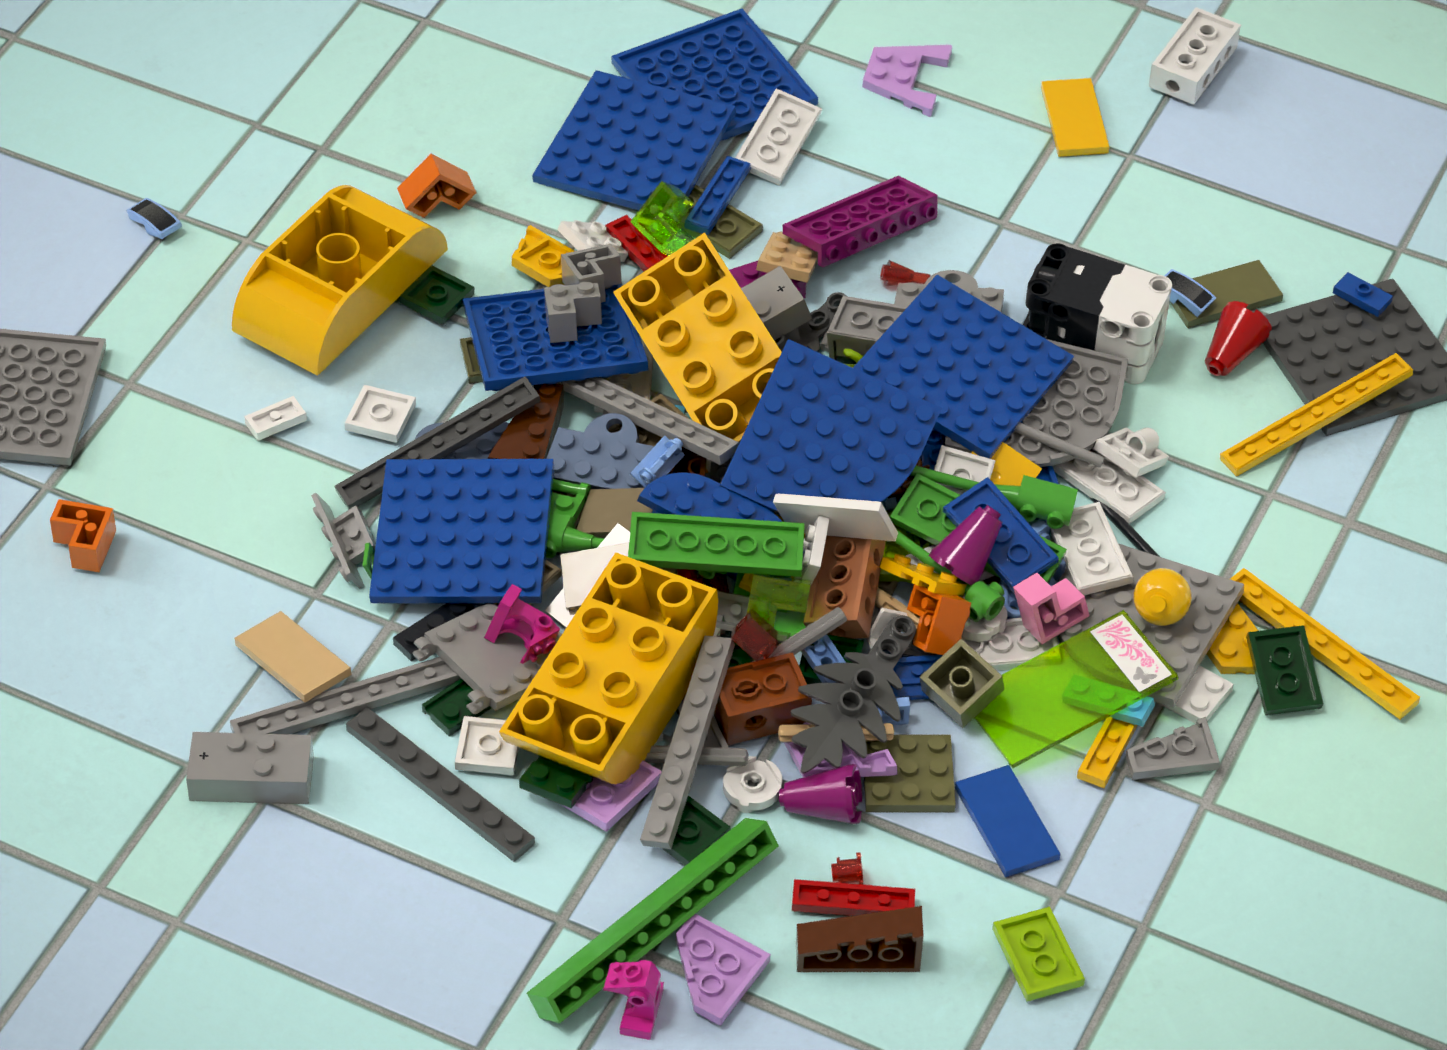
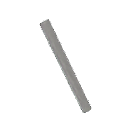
[1014,422,1105,468]

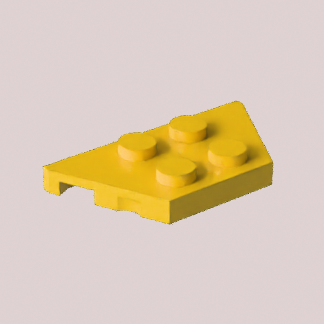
[511,225,574,287]
[1206,603,1259,674]

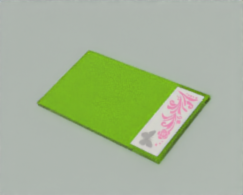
[974,610,1179,768]

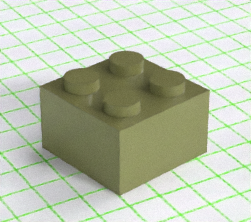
[919,639,1004,728]

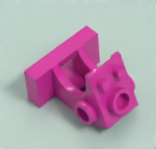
[484,584,560,664]
[603,960,664,1040]

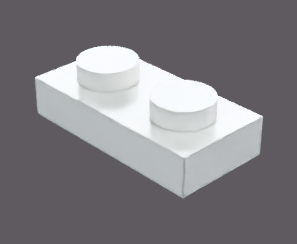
[244,396,307,441]

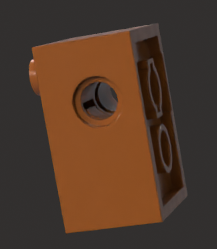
[713,652,812,745]

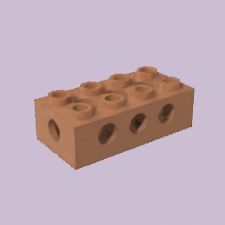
[803,535,886,639]

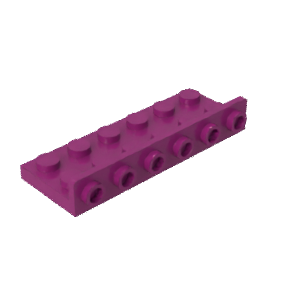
[783,175,938,268]

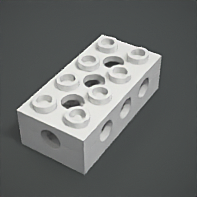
[1149,7,1241,105]

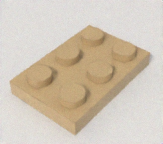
[756,232,818,283]

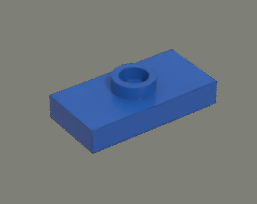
[1332,272,1393,317]

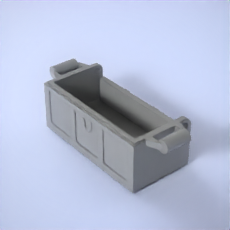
[820,296,908,360]

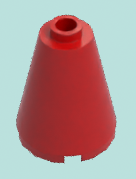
[1205,301,1272,376]

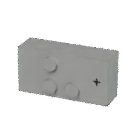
[741,266,812,340]
[186,732,314,804]

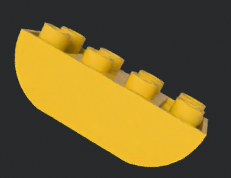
[232,185,448,376]
[613,233,782,443]
[499,552,718,784]

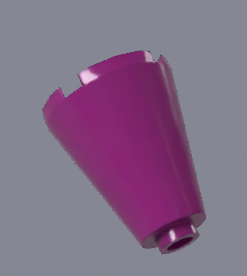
[928,505,1003,585]
[779,764,862,824]

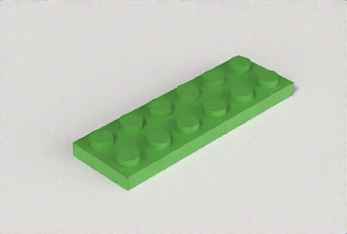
[890,473,1067,583]
[628,512,805,577]

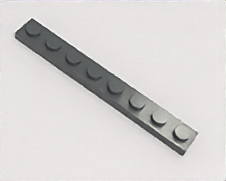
[334,376,541,510]
[346,707,535,862]

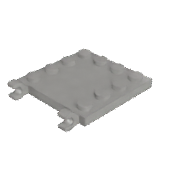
[413,603,562,714]

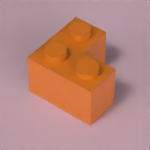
[397,154,477,218]
[50,499,116,572]
[907,584,971,655]

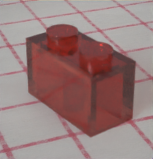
[731,609,778,662]

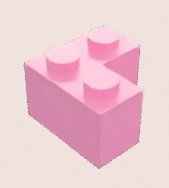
[1013,573,1090,644]

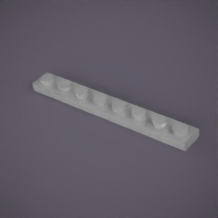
[561,377,739,465]
[640,636,735,849]
[230,657,461,734]

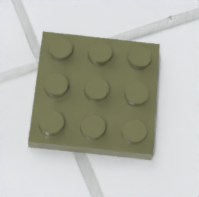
[864,735,956,812]

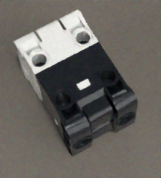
[1023,243,1172,384]

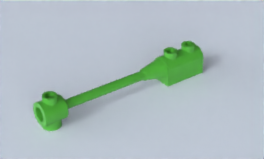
[910,466,1078,529]
[546,513,727,579]
[894,529,1005,622]

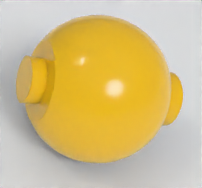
[1133,568,1192,626]

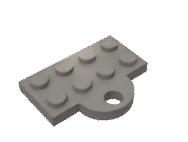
[894,270,1004,313]

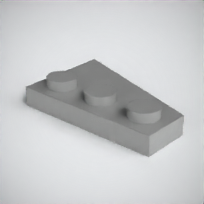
[1126,717,1220,780]

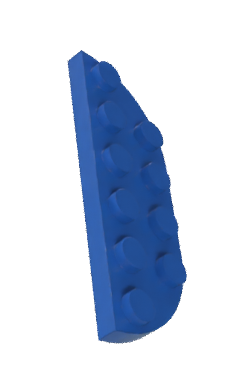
[637,473,791,581]

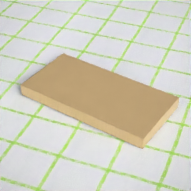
[234,611,352,703]

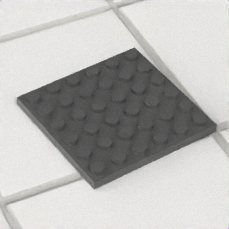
[1263,278,1447,436]

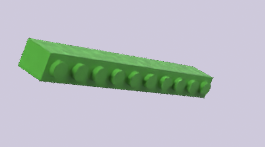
[527,818,779,1023]

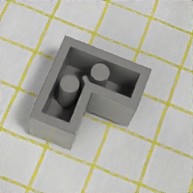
[561,244,622,303]
[544,282,602,343]

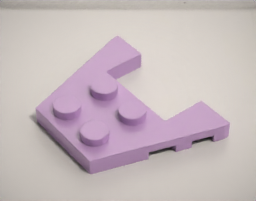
[862,45,952,117]
[784,722,897,777]

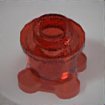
[831,852,864,885]

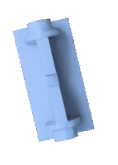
[630,436,685,488]

